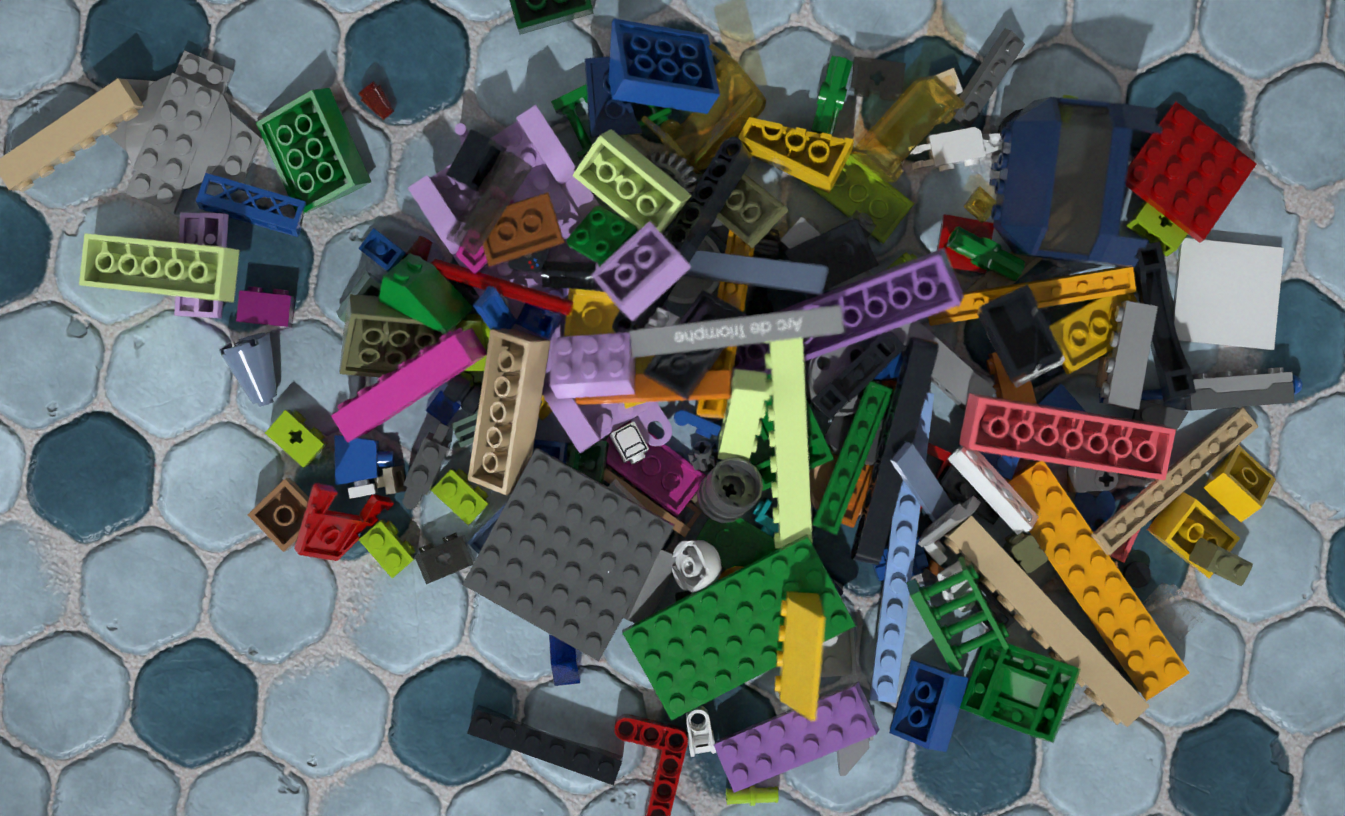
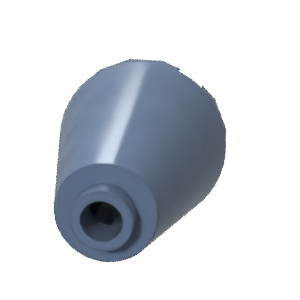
[219,332,277,407]

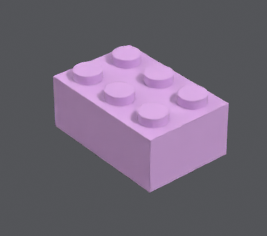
[591,221,691,321]
[550,333,636,399]

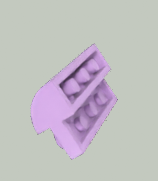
[174,212,228,319]

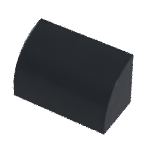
[446,129,506,195]

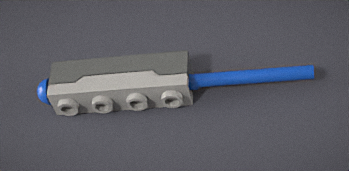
[1099,367,1303,411]

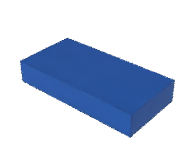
[474,286,517,330]

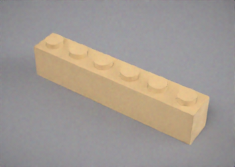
[0,78,144,192]

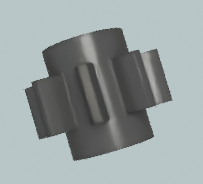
[688,441,721,472]

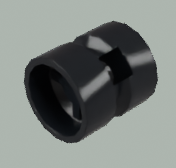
[443,371,482,416]

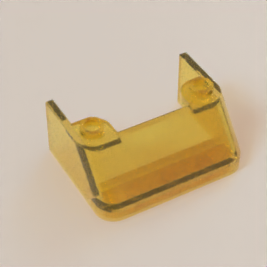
[641,44,766,174]
[851,75,966,183]

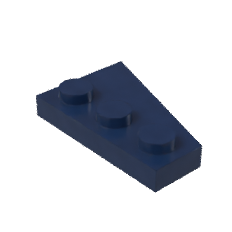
[584,57,643,138]

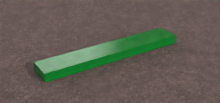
[812,381,894,535]

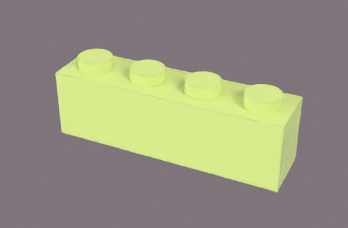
[718,369,771,462]

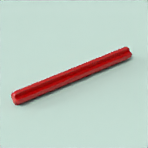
[431,259,574,315]

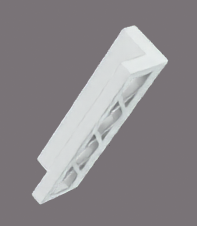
[947,446,1039,535]

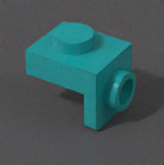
[753,498,779,537]

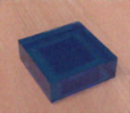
[425,390,461,425]

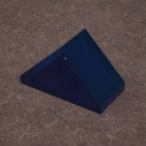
[515,303,563,341]
[549,635,580,686]

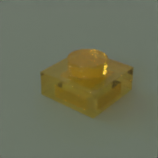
[963,186,996,223]

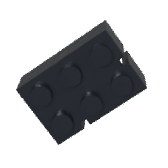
[977,284,1063,383]

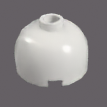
[672,540,721,592]

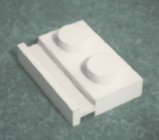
[820,628,856,677]

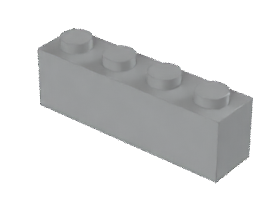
[1101,301,1158,409]

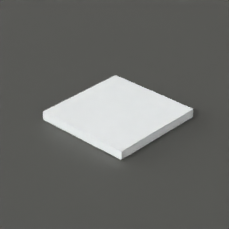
[1172,238,1284,350]

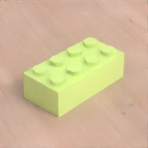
[572,129,691,234]

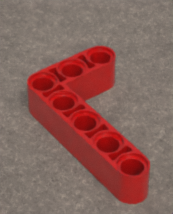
[614,714,688,816]

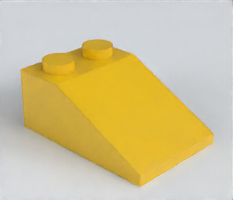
[1147,492,1240,579]

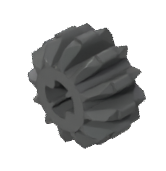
[753,228,780,260]

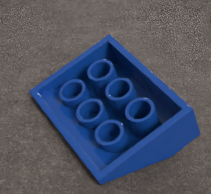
[609,18,720,114]

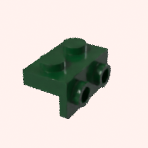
[567,440,609,484]

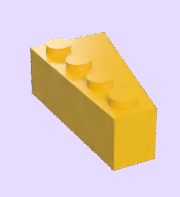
[738,117,854,194]

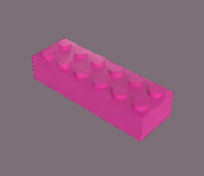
[331,328,487,442]

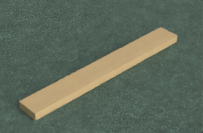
[1091,407,1259,555]

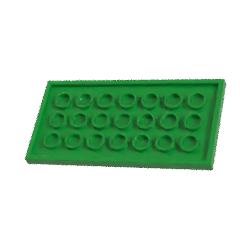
[622,535,856,720]

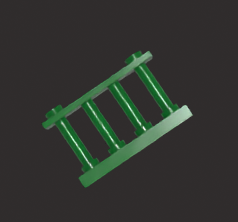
[551,84,671,160]
[906,556,1010,673]

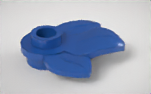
[1074,490,1116,532]

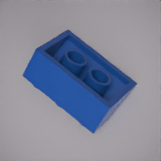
[889,660,969,752]

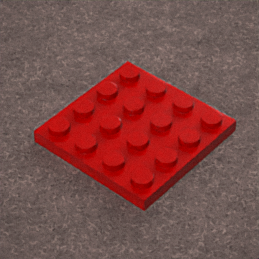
[1125,101,1257,243]

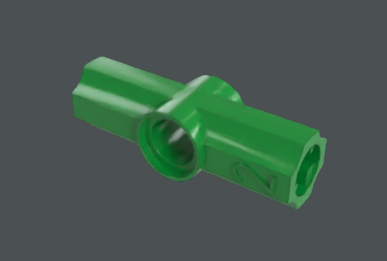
[811,56,853,135]
[947,226,1025,281]

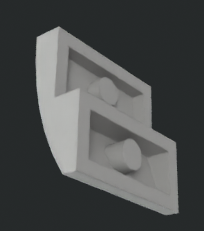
[918,496,981,547]

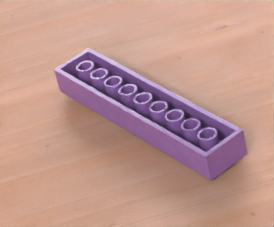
[732,248,964,378]

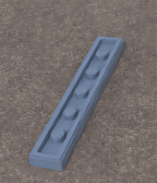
[682,250,828,295]

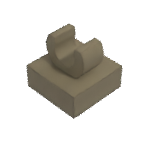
[374,465,407,495]

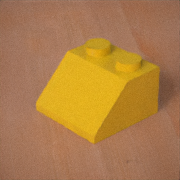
[1203,445,1276,522]

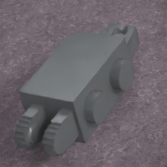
[402,422,451,510]

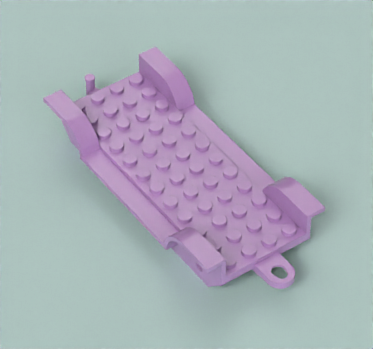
[408,105,672,453]

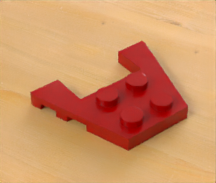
[294,483,394,561]

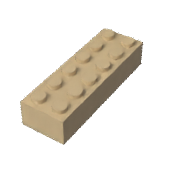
[468,328,550,495]

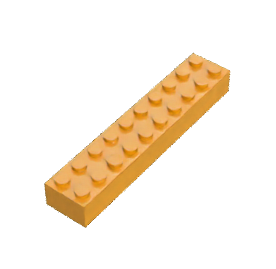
[1006,460,1190,701]

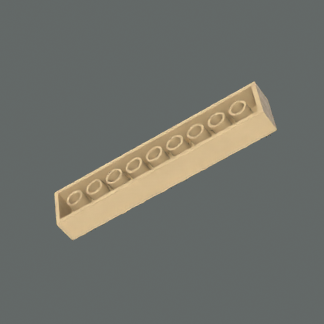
[943,515,1150,727]

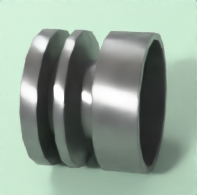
[697,457,763,523]

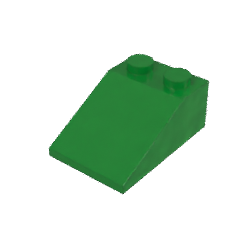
[378,254,473,334]

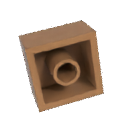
[248,478,309,552]

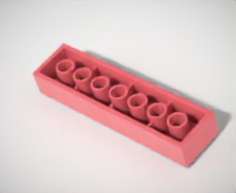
[959,393,1176,480]

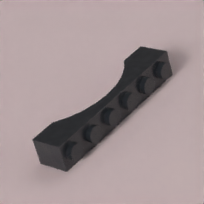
[1133,242,1196,402]
[467,705,623,786]

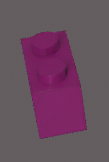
[236,286,295,328]

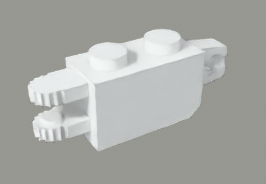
[909,127,1003,172]

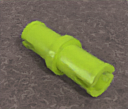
[726,785,779,806]

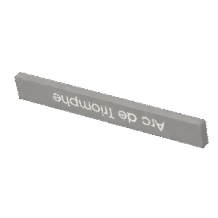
[630,306,845,357]

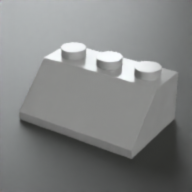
[623,548,676,623]

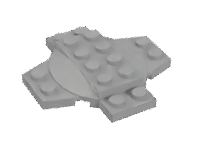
[108,51,262,214]

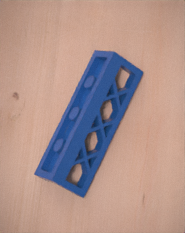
[196,173,306,237]

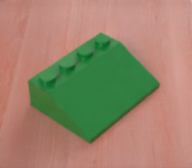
[256,88,371,215]

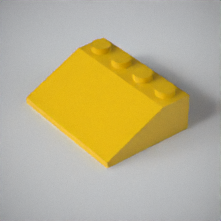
[774,592,825,721]

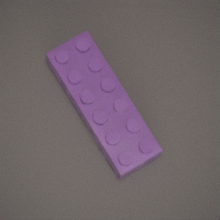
[714,681,880,793]

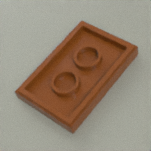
[473,192,565,267]

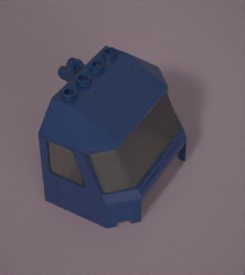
[989,97,1162,267]

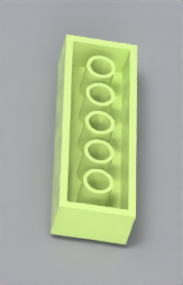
[79,233,240,302]

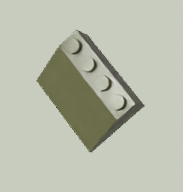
[339,294,455,377]

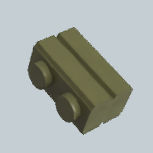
[1003,532,1048,573]
[1189,538,1253,586]

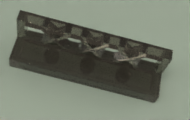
[446,151,532,256]

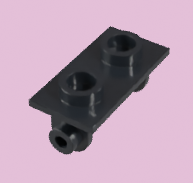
[541,261,595,289]
[745,285,773,317]

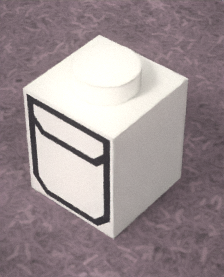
[610,422,649,465]

